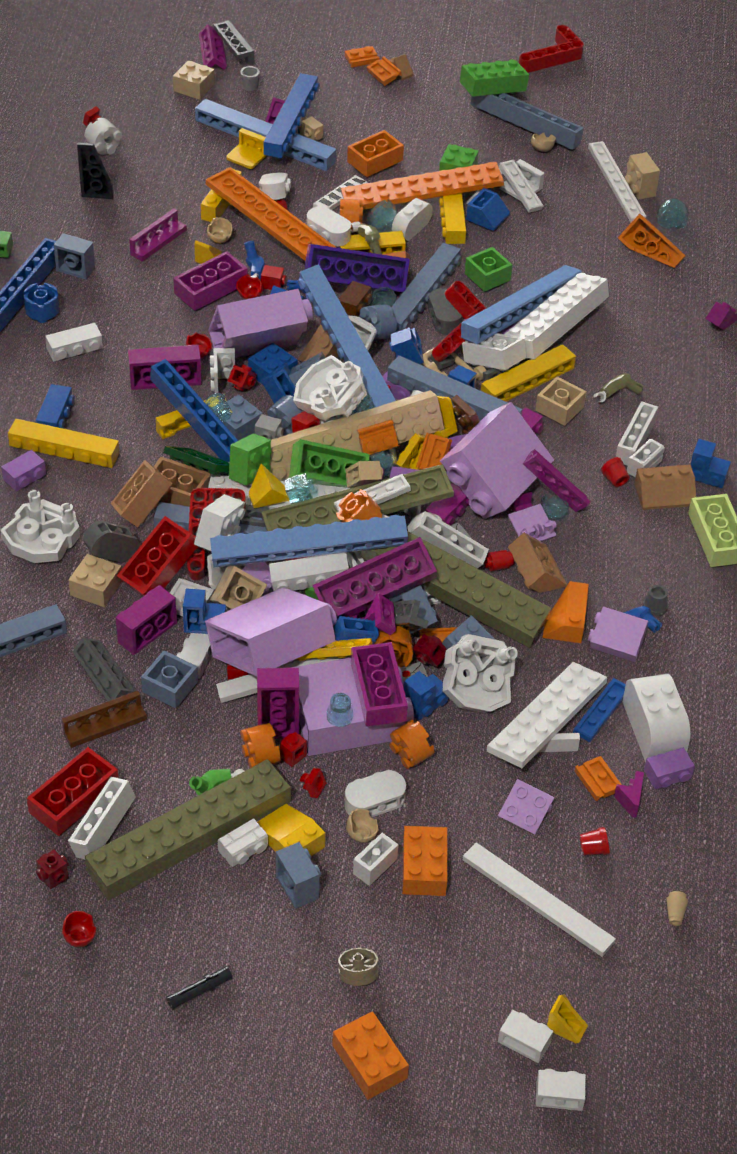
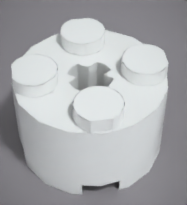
[84,118,122,155]

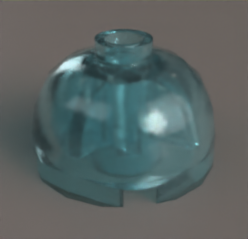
[366,199,398,231]
[656,199,689,229]
[369,447,397,476]

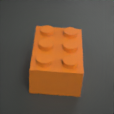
[347,130,404,177]
[402,826,447,896]
[332,1011,409,1100]

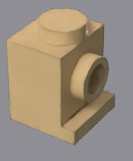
[300,116,324,141]

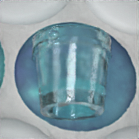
[205,393,232,423]
[326,693,353,727]

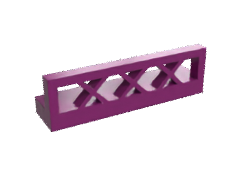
[199,24,227,70]
[129,208,187,262]
[523,449,591,512]

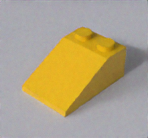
[257,804,325,856]

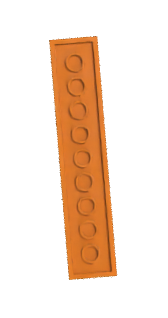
[341,162,504,210]
[205,167,337,261]

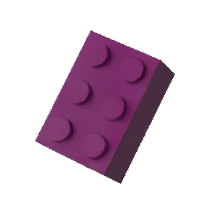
[116,585,177,655]

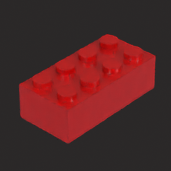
[117,516,198,597]
[27,747,119,836]

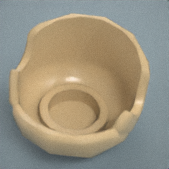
[531,133,556,152]
[207,217,233,243]
[346,808,378,843]

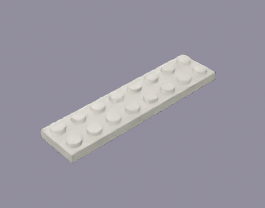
[487,662,607,768]

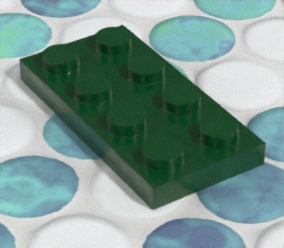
[163,446,230,475]

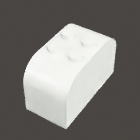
[622,674,690,763]

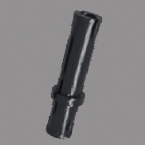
[166,966,233,1010]

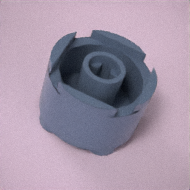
[359,304,397,340]
[267,395,303,436]

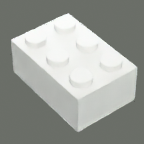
[462,333,526,371]
[194,494,245,551]

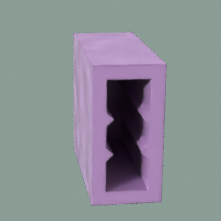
[588,607,648,662]

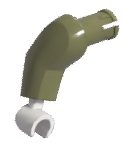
[351,221,382,254]
[593,373,643,403]

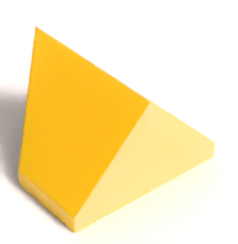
[194,240,222,264]
[248,464,290,508]
[547,994,588,1043]

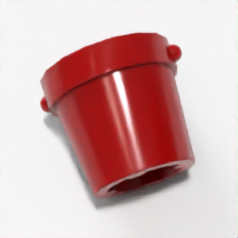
[601,457,630,487]
[579,827,610,855]

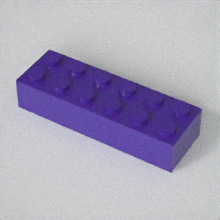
[304,244,410,293]

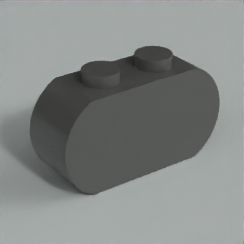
[428,288,464,334]
[83,520,139,562]

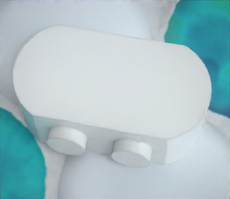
[259,173,291,200]
[392,198,433,241]
[307,206,351,246]
[345,770,406,818]

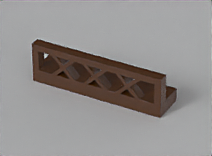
[61,691,147,748]

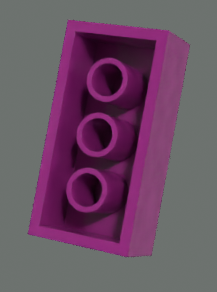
[173,251,248,311]
[128,345,201,390]
[351,642,408,726]
[257,667,299,739]

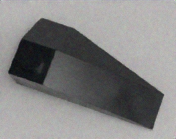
[77,142,114,200]

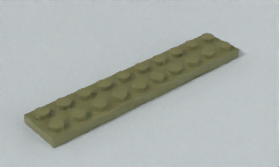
[261,464,454,531]

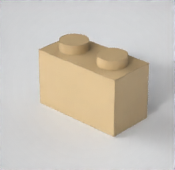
[345,461,383,488]

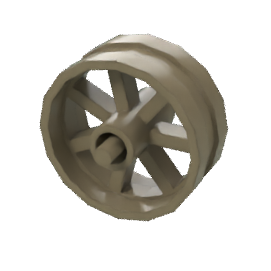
[338,948,379,986]

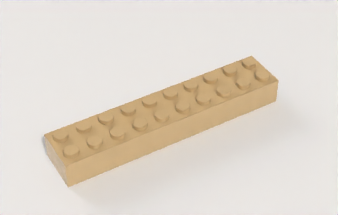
[270,390,444,481]

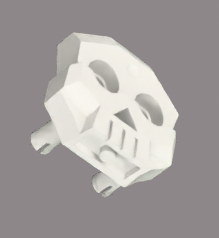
[293,355,367,421]
[0,490,80,563]
[443,634,518,713]

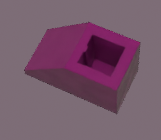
[705,301,737,330]

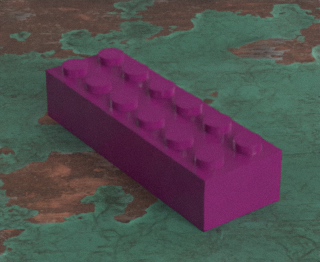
[312,537,437,620]

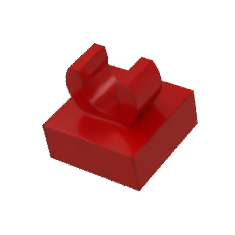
[82,106,101,126]
[299,768,326,798]

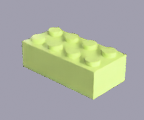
[688,494,737,567]

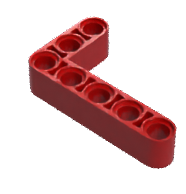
[519,25,584,73]
[432,281,486,362]
[187,488,246,581]

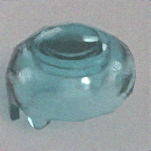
[370,287,396,307]
[541,494,569,519]

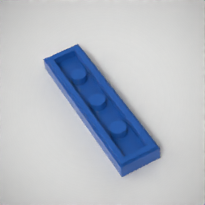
[573,678,626,742]

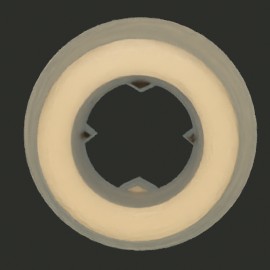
[666,891,688,926]

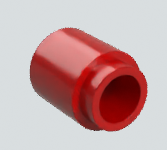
[484,550,514,571]

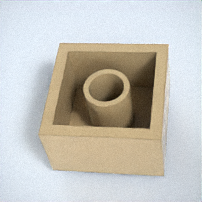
[173,61,215,100]
[625,152,660,200]
[535,377,587,426]
[69,554,122,607]
[210,566,267,610]

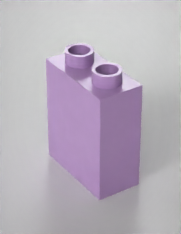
[208,289,313,358]
[440,402,554,519]
[205,587,337,677]
[291,658,414,756]

